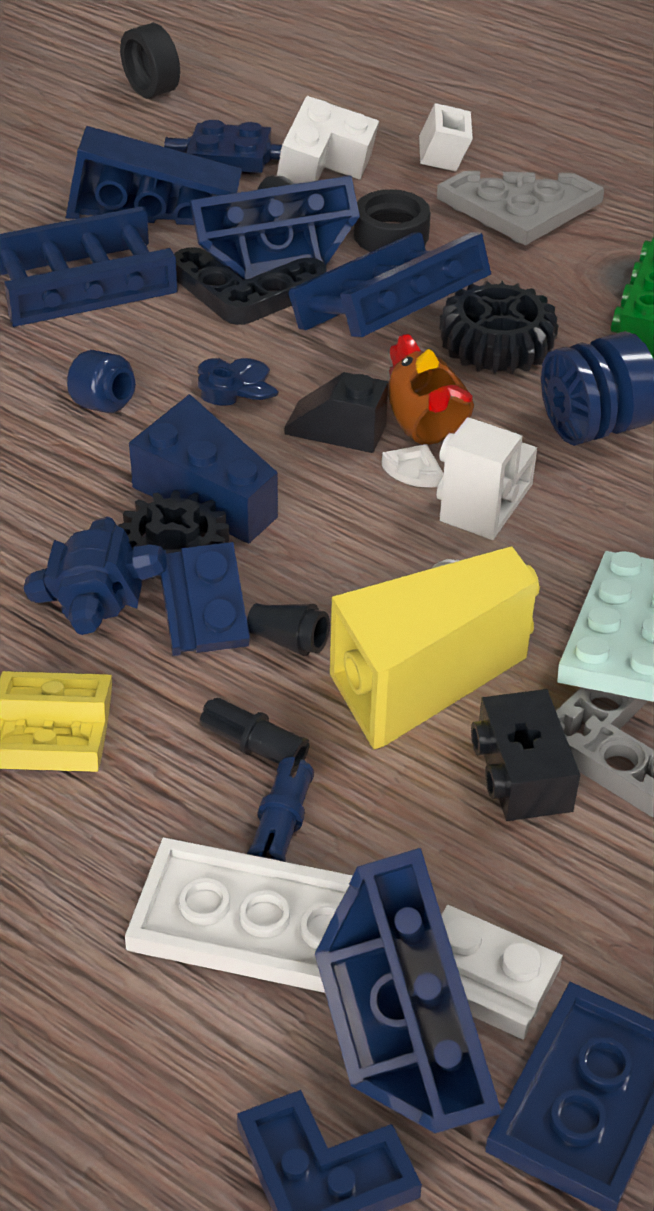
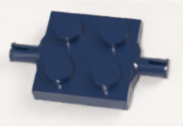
[164,120,282,173]

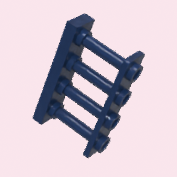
[0,207,177,327]
[289,232,491,337]

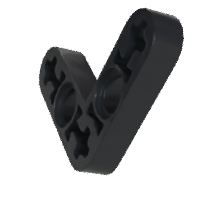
[174,247,327,325]

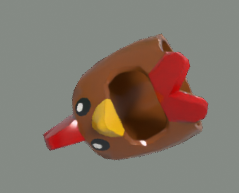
[388,334,474,445]

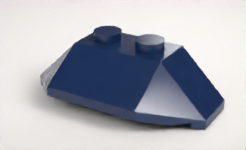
[189,175,360,281]
[315,848,502,1134]

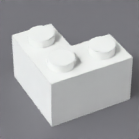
[277,96,379,184]
[436,417,537,540]

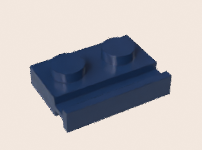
[160,542,250,656]

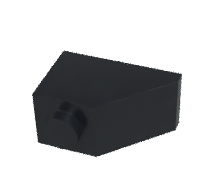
[284,372,389,453]

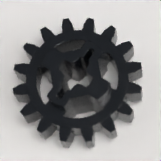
[118,490,229,579]

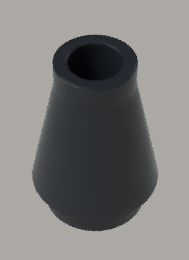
[247,603,330,656]

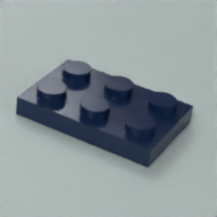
[485,981,654,1211]

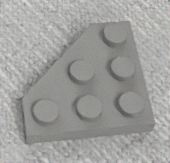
[437,171,604,245]

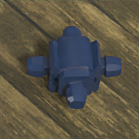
[24,516,168,635]

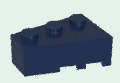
[129,394,278,544]

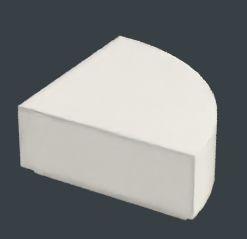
[382,444,443,487]

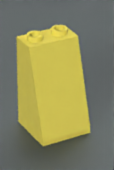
[330,546,540,750]

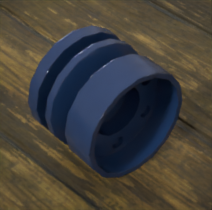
[541,331,654,446]

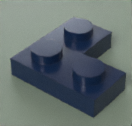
[237,1090,422,1211]

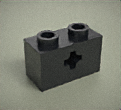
[471,689,581,821]

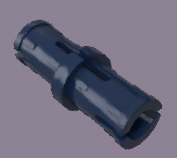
[247,757,314,862]

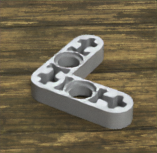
[556,687,654,818]

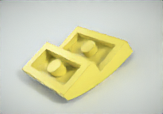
[0,671,112,772]

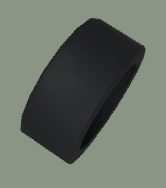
[120,23,181,99]
[354,189,431,252]

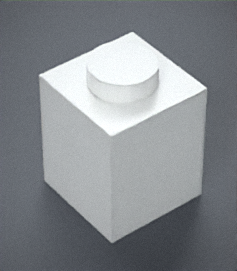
[419,103,473,172]

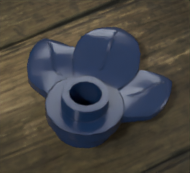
[197,358,279,406]

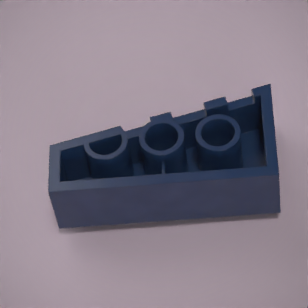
[65,126,242,225]

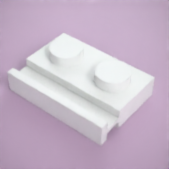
[442,905,563,1040]

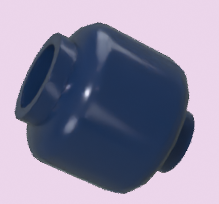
[67,350,136,413]

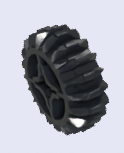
[439,280,559,375]

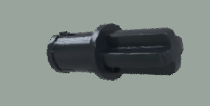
[200,698,310,773]

